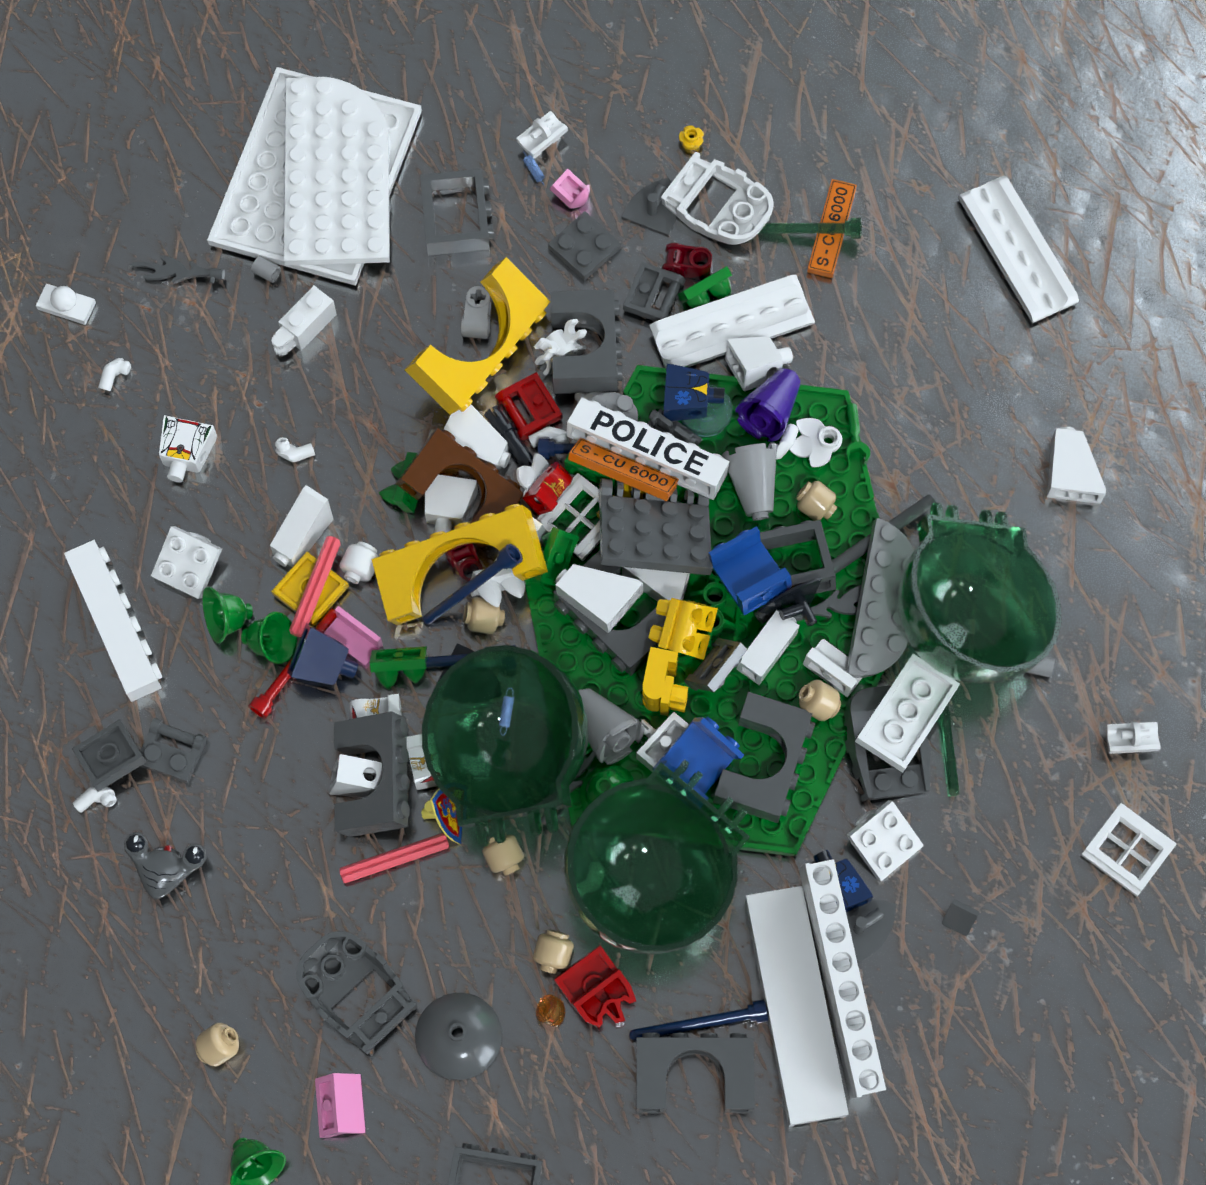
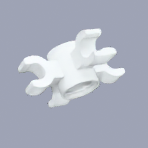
[534,319,587,375]

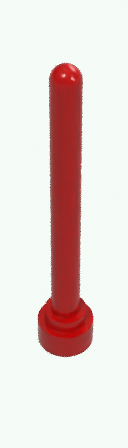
[248,609,337,719]

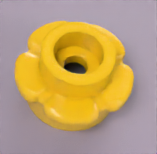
[679,125,704,150]

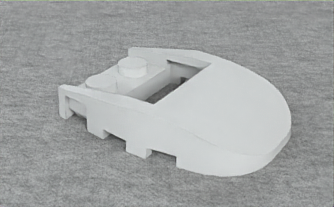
[661,152,774,245]

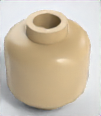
[795,481,837,521]
[463,596,505,634]
[799,680,841,721]
[482,832,524,876]
[533,929,574,974]
[196,1023,239,1067]

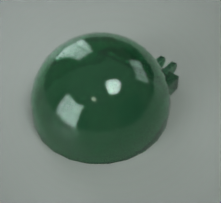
[898,502,1062,684]
[422,645,589,847]
[564,759,750,955]

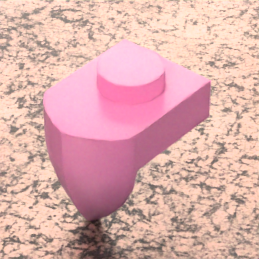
[550,169,590,208]

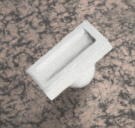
[36,284,96,325]

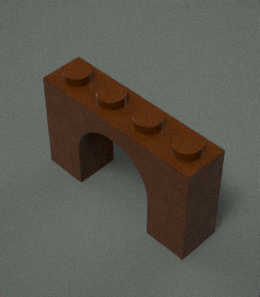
[395,428,524,549]

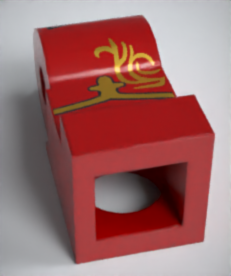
[522,462,573,515]

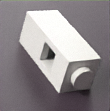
[737,610,800,685]

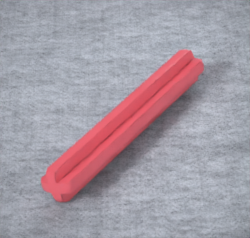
[289,536,340,638]
[339,833,449,883]

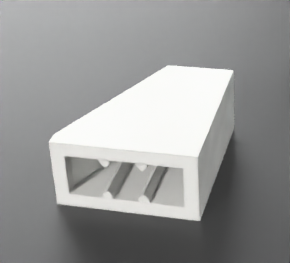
[444,405,511,473]
[1047,427,1106,504]
[270,485,333,567]
[555,564,643,633]
[622,567,690,602]

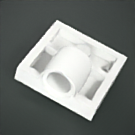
[151,526,222,599]
[846,800,924,881]

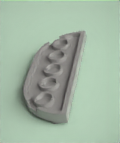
[846,518,920,678]

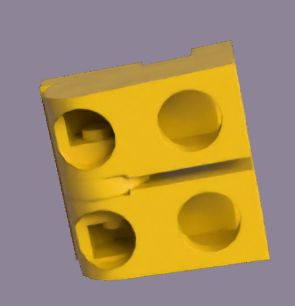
[648,598,718,660]
[643,647,688,716]

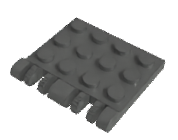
[599,478,713,575]

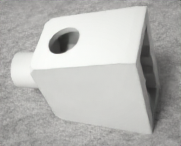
[725,336,793,391]
[425,474,478,533]
[329,754,383,798]

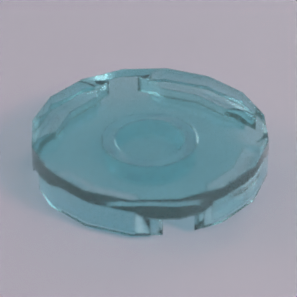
[681,385,733,437]

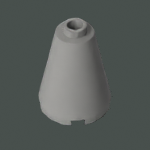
[722,443,777,521]
[570,689,644,765]

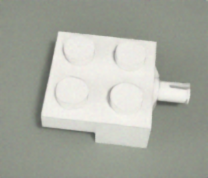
[636,712,689,794]

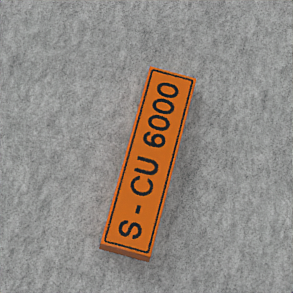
[807,179,857,278]
[568,438,679,501]

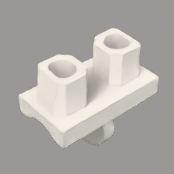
[516,111,568,159]
[1105,722,1161,754]

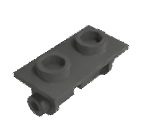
[647,409,703,446]

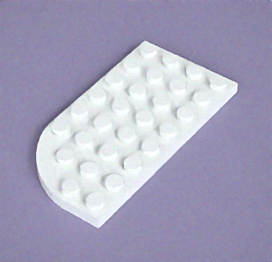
[284,77,390,266]

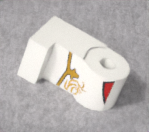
[349,694,402,719]
[407,732,439,790]

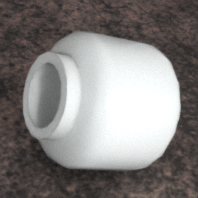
[339,541,379,584]

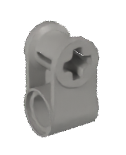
[461,286,491,339]

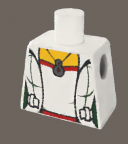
[159,415,217,482]

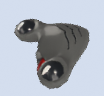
[124,832,207,900]

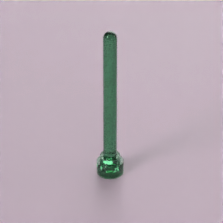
[758,218,862,239]
[932,664,960,797]

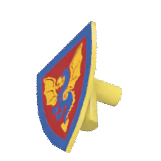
[421,784,465,844]

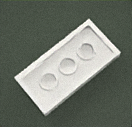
[855,654,960,773]

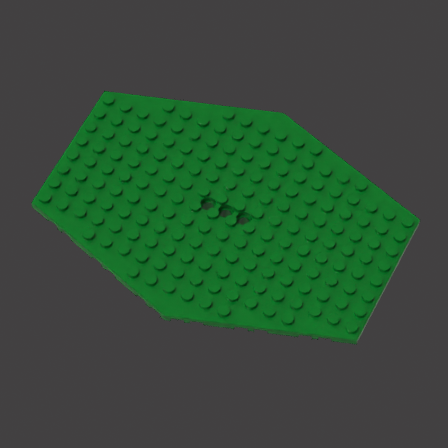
[525,365,885,857]

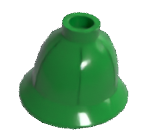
[202,586,253,644]
[241,612,297,664]
[580,764,636,820]
[230,1138,286,1185]

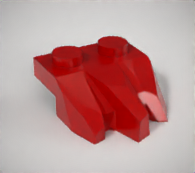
[553,945,636,1027]

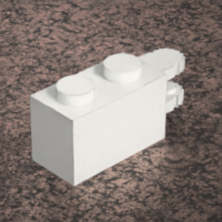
[271,286,337,356]

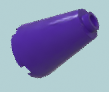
[735,369,801,442]

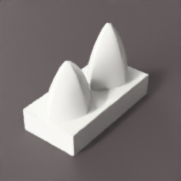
[471,568,525,608]

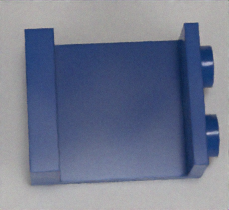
[708,526,792,615]
[653,717,744,807]

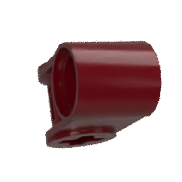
[662,243,713,280]
[445,543,483,586]

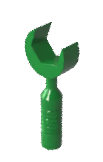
[845,403,870,466]

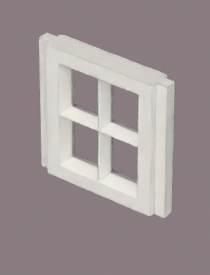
[536,473,600,561]
[1081,803,1176,897]

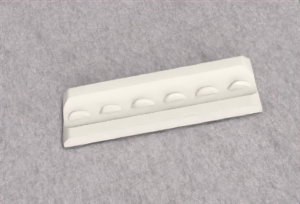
[958,175,1079,323]
[649,275,815,368]

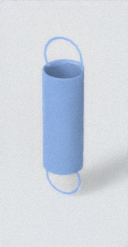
[523,151,545,186]
[499,688,515,735]

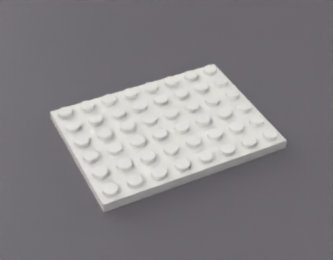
[207,67,422,286]

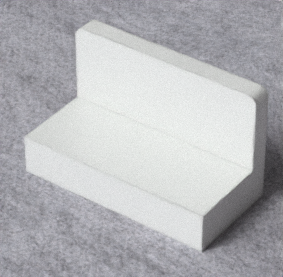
[803,639,862,697]

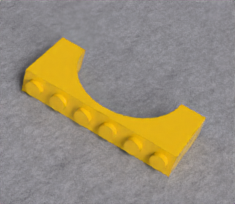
[404,257,550,415]
[371,504,548,626]

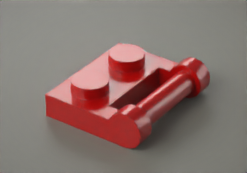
[495,372,563,440]

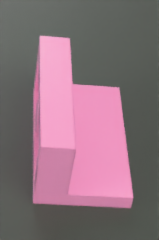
[324,606,384,669]
[315,1073,365,1138]

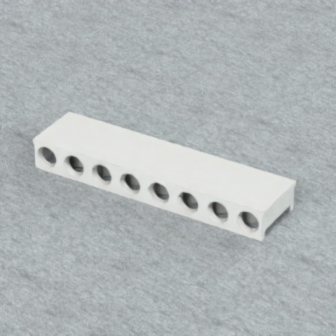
[799,859,886,1099]
[745,886,849,1127]

